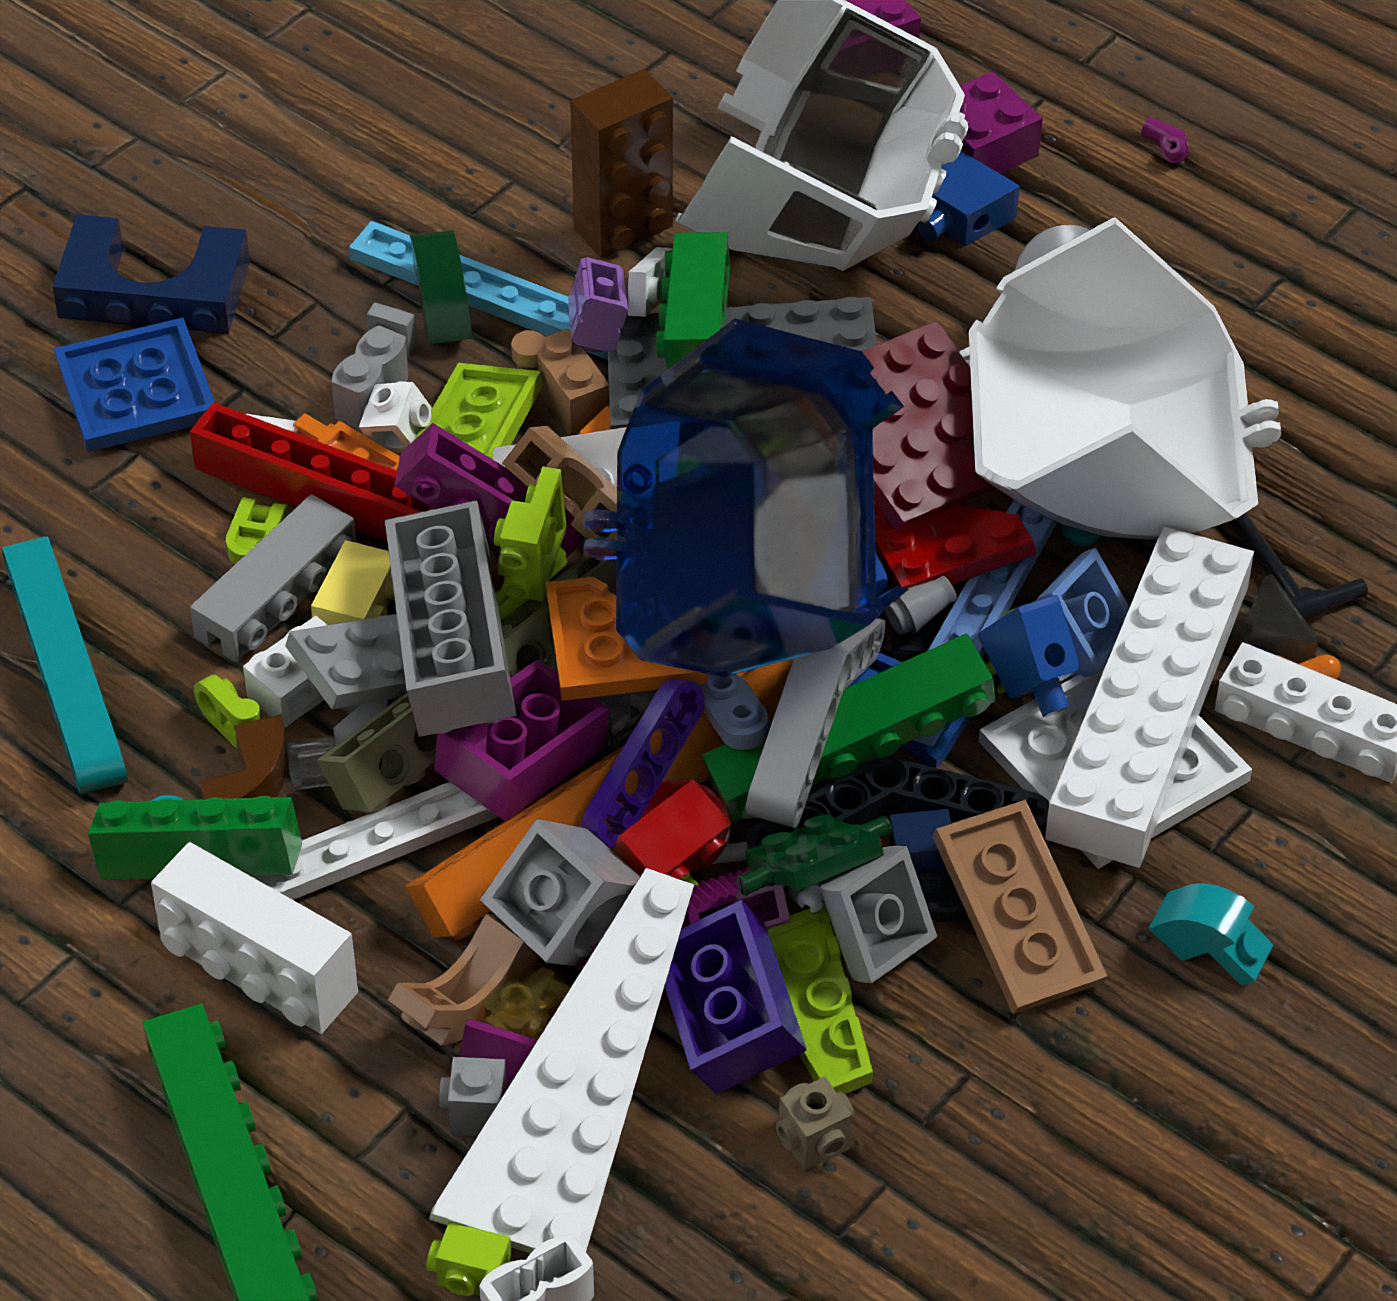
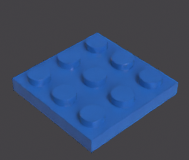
[54,318,214,452]

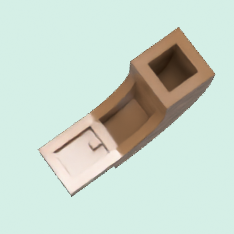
[388,914,539,1046]

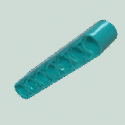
[2,536,128,795]

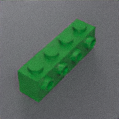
[656,232,730,378]
[88,796,303,880]

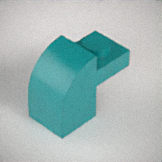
[1148,883,1273,986]

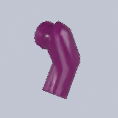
[1141,117,1189,163]

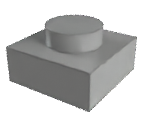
[367,302,417,357]

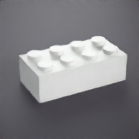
[151,842,358,1034]

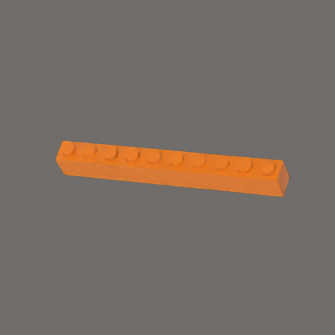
[405,637,805,941]

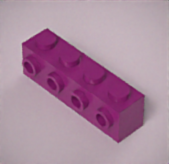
[394,423,581,558]

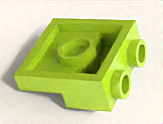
[494,466,566,601]

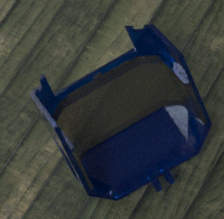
[584,318,909,678]

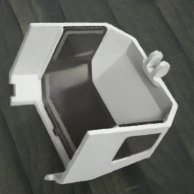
[674,0,969,271]

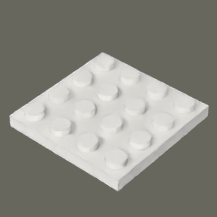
[978,665,1252,869]

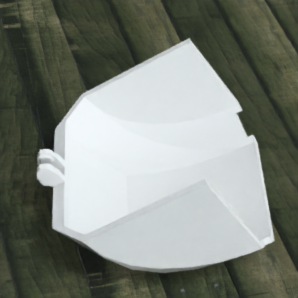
[969,217,1281,540]

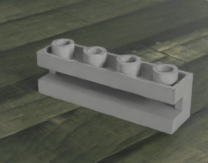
[190,494,357,663]

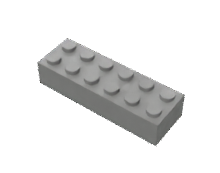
[385,500,516,737]

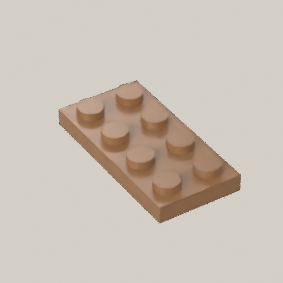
[932,800,1108,1014]

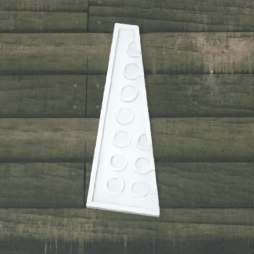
[429,868,694,1254]

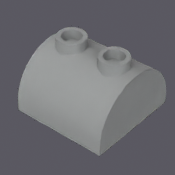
[818,846,938,983]

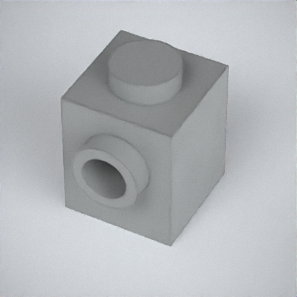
[439,1057,507,1137]

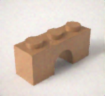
[502,426,644,555]

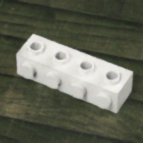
[1214,642,1397,783]

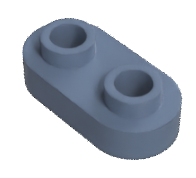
[700,672,770,750]

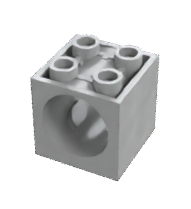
[480,819,640,967]

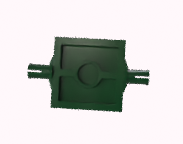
[736,815,892,896]

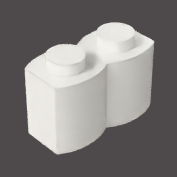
[479,1234,594,1301]

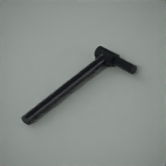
[1230,513,1368,627]

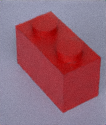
[613,779,732,881]

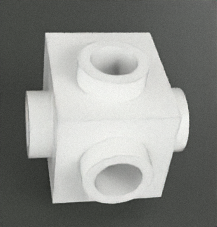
[359,381,432,454]

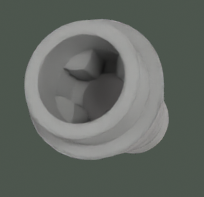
[883,576,957,636]

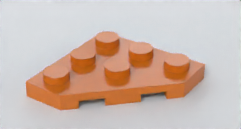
[545,577,707,701]

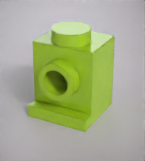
[426,1221,512,1296]

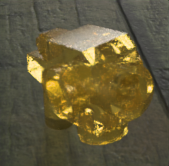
[481,967,572,1040]

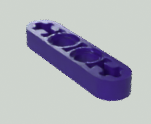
[582,679,705,847]

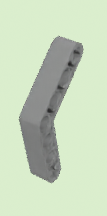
[746,609,885,828]

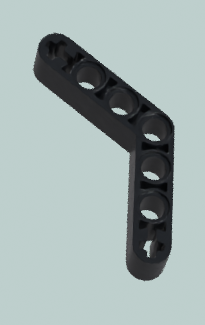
[745,756,1050,868]

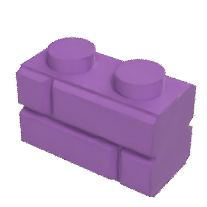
[568,257,628,353]

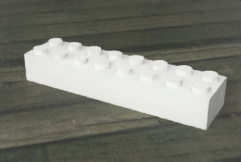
[1045,526,1254,868]

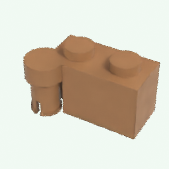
[511,328,610,436]

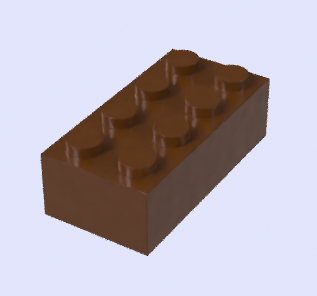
[570,68,673,258]

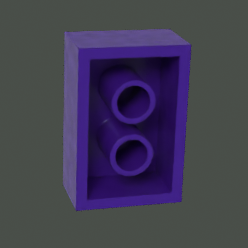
[664,900,807,1094]

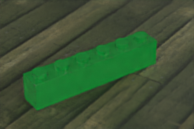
[702,633,996,823]

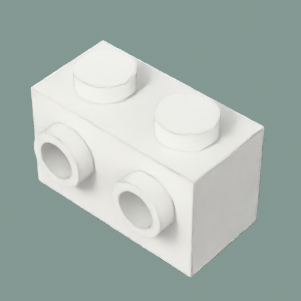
[243,616,327,728]

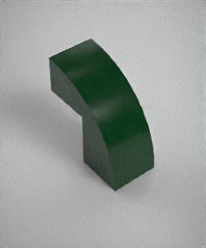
[410,230,472,344]

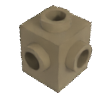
[775,1076,855,1171]

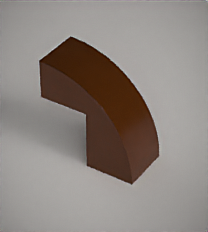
[199,715,288,799]

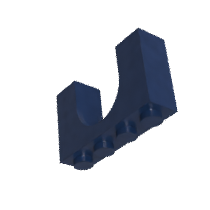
[53,214,250,334]

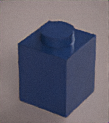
[887,809,951,873]

